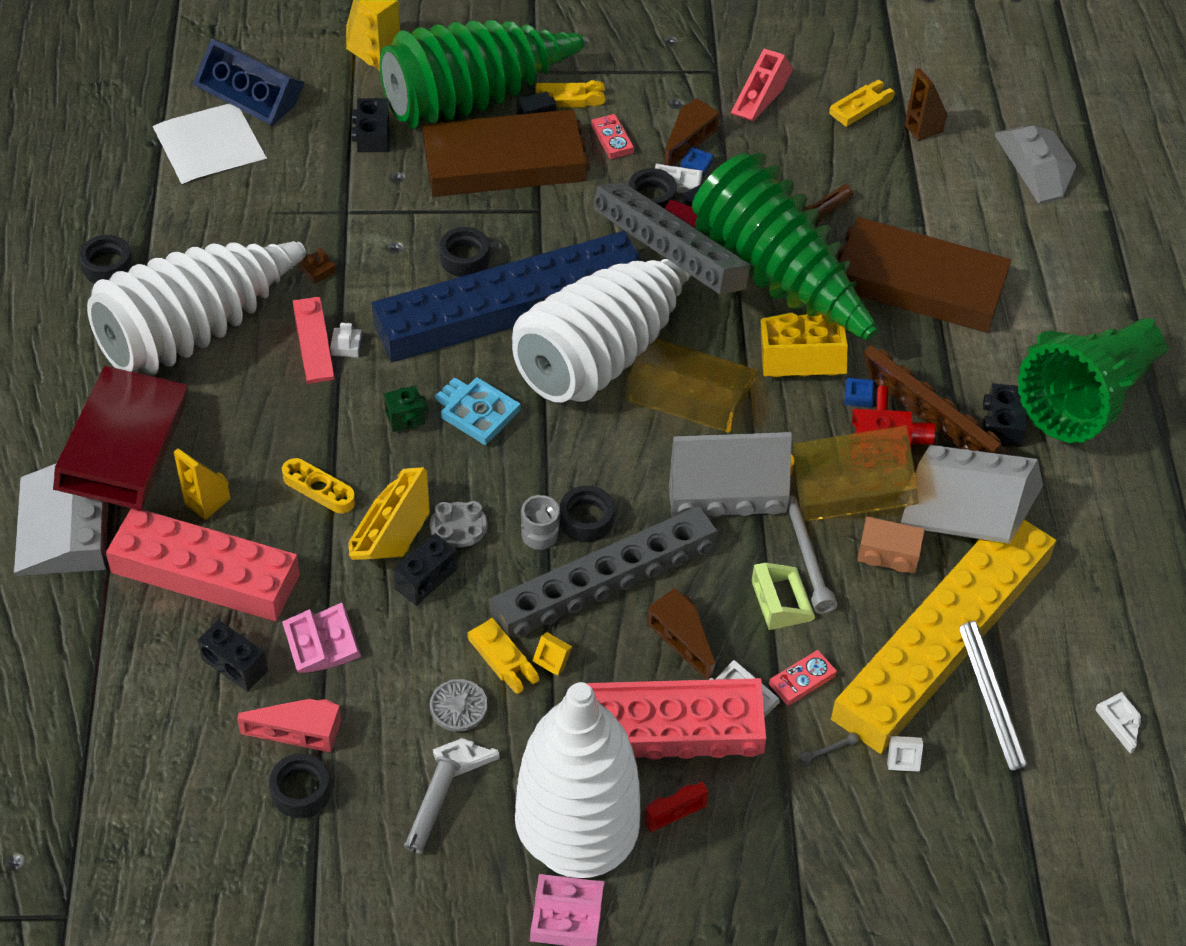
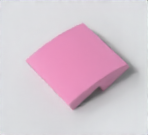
[282,603,361,673]
[530,874,604,946]

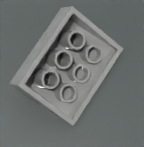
[669,432,792,517]
[901,445,1043,544]
[14,464,108,576]

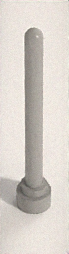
[787,495,837,614]

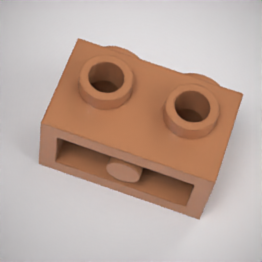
[857,516,925,574]

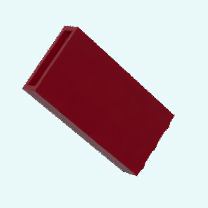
[53,365,188,510]

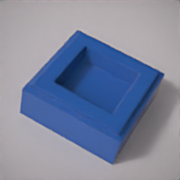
[680,147,714,178]
[844,377,874,408]

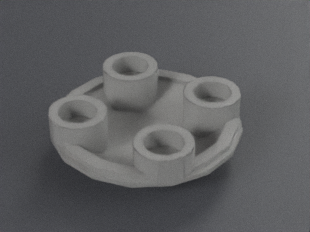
[429,501,488,548]

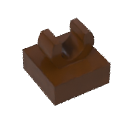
[299,247,336,284]

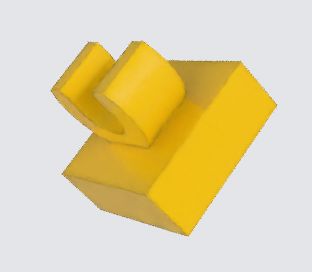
[532,632,572,676]

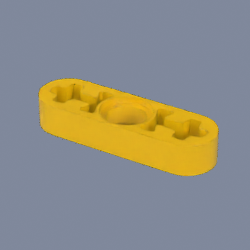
[282,458,355,514]

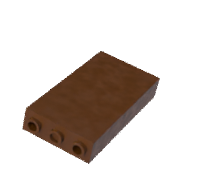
[422,109,590,197]
[838,217,1012,333]

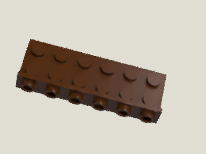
[864,345,1013,456]

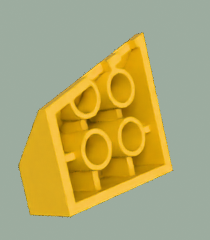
[346,0,400,71]
[760,313,848,378]

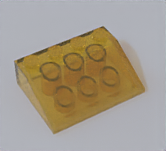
[626,338,758,433]
[793,426,919,522]

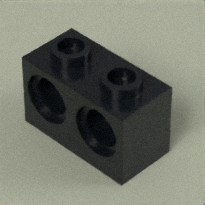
[351,98,389,152]
[983,383,1026,447]
[393,533,458,606]
[197,620,268,692]

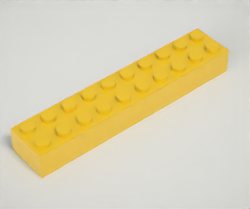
[831,520,1057,754]

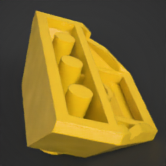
[348,467,430,560]

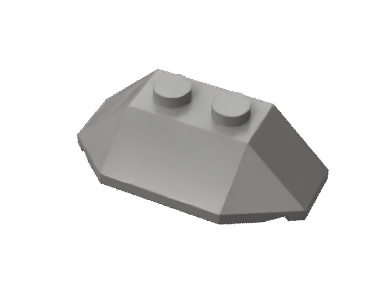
[995,125,1076,205]

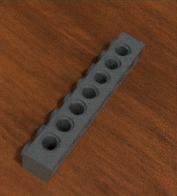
[594,182,750,294]
[491,506,717,640]

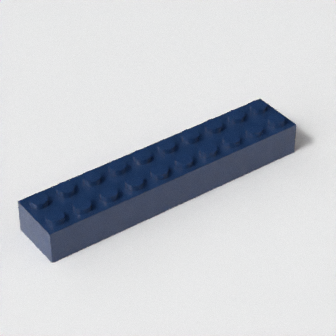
[372,231,642,363]

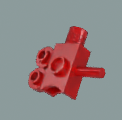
[850,386,935,477]

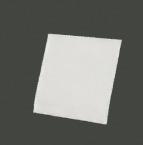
[152,104,267,184]

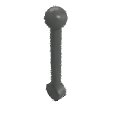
[800,732,860,765]

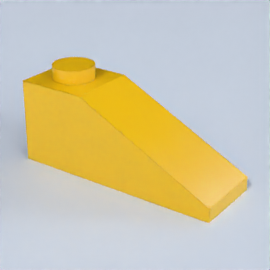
[174,449,231,520]

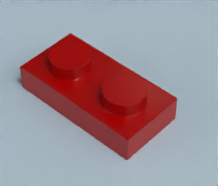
[644,781,709,832]

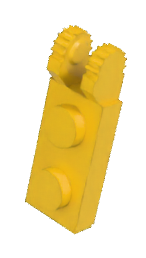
[535,80,606,107]
[829,80,895,127]
[467,618,540,694]

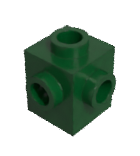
[383,385,429,432]

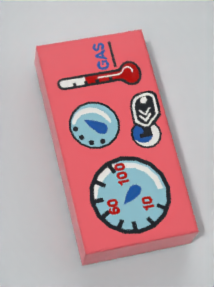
[591,114,634,160]
[769,650,837,706]

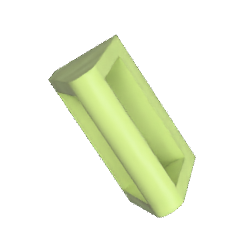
[752,563,815,630]

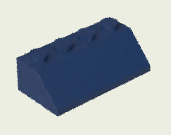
[193,38,305,125]

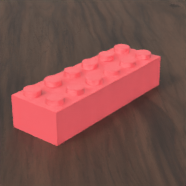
[106,508,300,622]

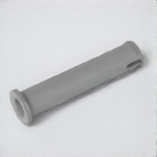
[403,756,461,854]

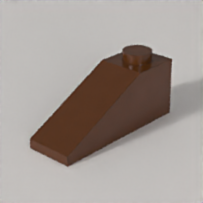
[904,68,947,141]
[664,98,720,166]
[647,588,715,680]

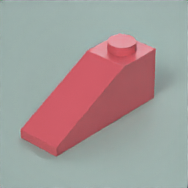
[731,49,793,122]
[293,297,334,384]
[237,699,342,753]

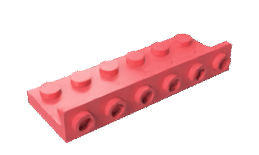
[574,678,766,760]

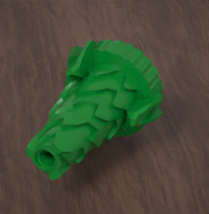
[1018,318,1170,444]

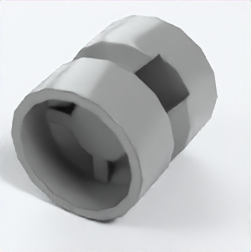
[521,495,560,550]

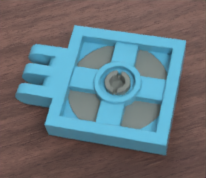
[435,377,521,446]

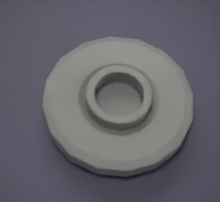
[430,679,487,732]

